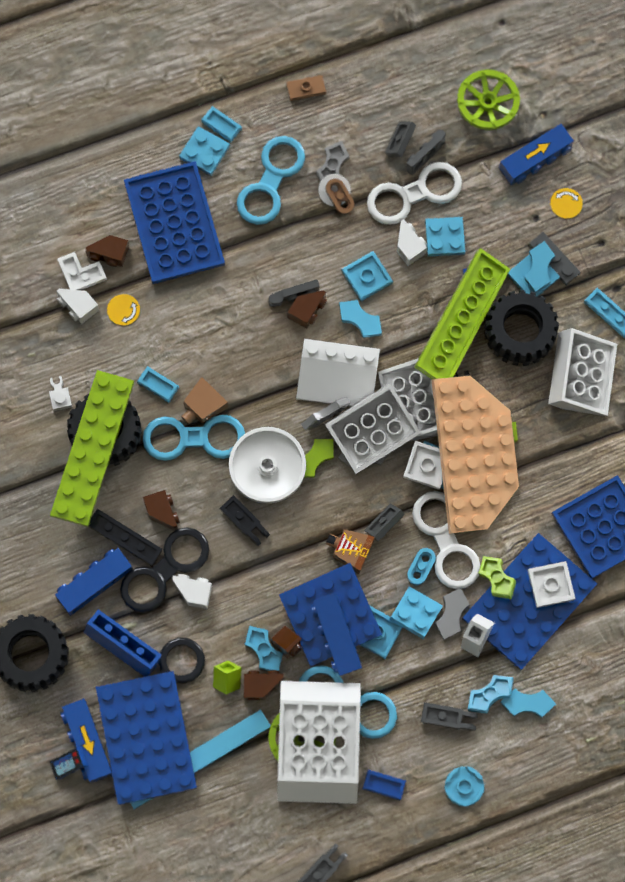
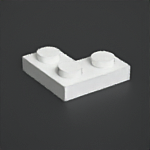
[58,252,107,290]

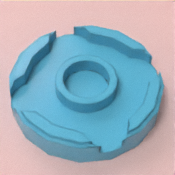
[444,766,484,807]

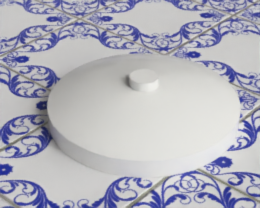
[229,427,306,504]

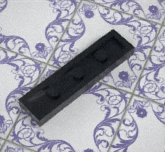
[88,509,163,566]

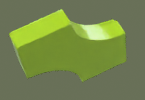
[304,439,334,478]
[478,556,516,599]

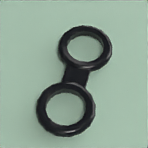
[120,527,210,613]
[159,638,205,685]

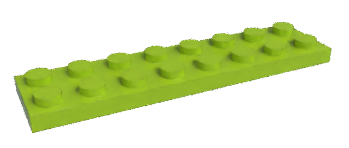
[414,248,510,380]
[50,370,134,527]

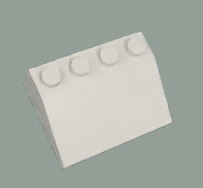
[548,328,617,416]
[296,339,380,407]
[378,358,438,442]
[324,384,421,474]

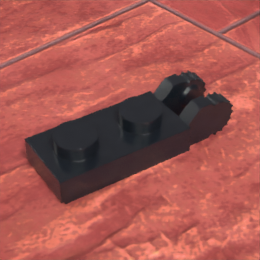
[220,495,270,546]

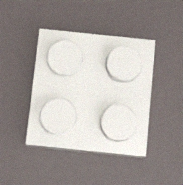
[403,441,443,490]
[527,561,575,608]

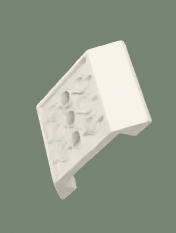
[277,681,360,804]

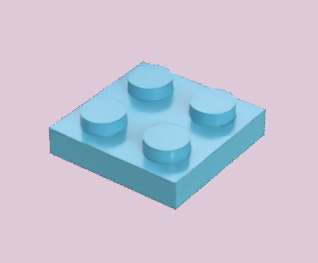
[179,126,230,176]
[425,217,465,256]
[390,586,443,639]

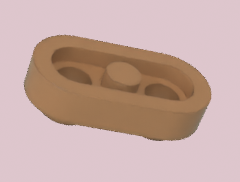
[325,178,354,214]

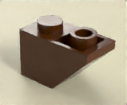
[85,235,129,267]
[287,290,327,329]
[143,490,180,531]
[271,626,302,659]
[244,670,283,700]

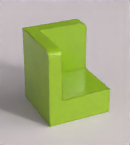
[213,661,242,694]

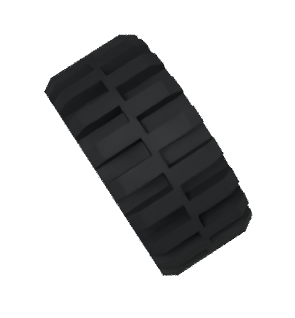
[485,290,559,366]
[67,394,142,468]
[0,614,69,692]

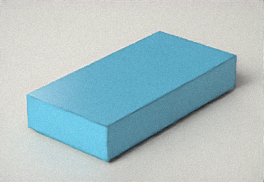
[201,106,242,142]
[137,366,179,403]

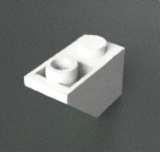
[397,219,427,266]
[57,289,99,324]
[172,574,212,609]
[461,614,495,657]

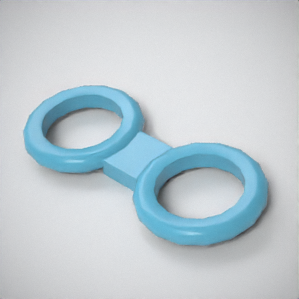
[237,136,305,225]
[142,415,245,461]
[299,665,397,739]

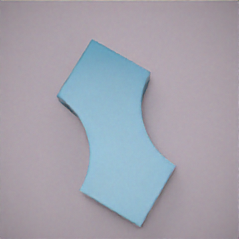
[525,241,555,293]
[339,300,382,338]
[245,626,283,671]
[468,675,514,714]
[500,689,556,718]

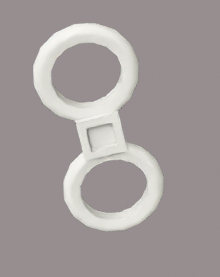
[367,162,462,225]
[412,491,480,589]

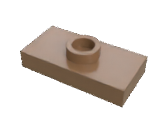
[286,75,326,101]

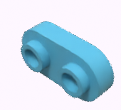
[407,548,436,585]

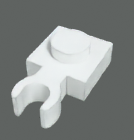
[49,376,72,411]

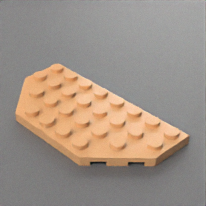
[432,376,519,534]

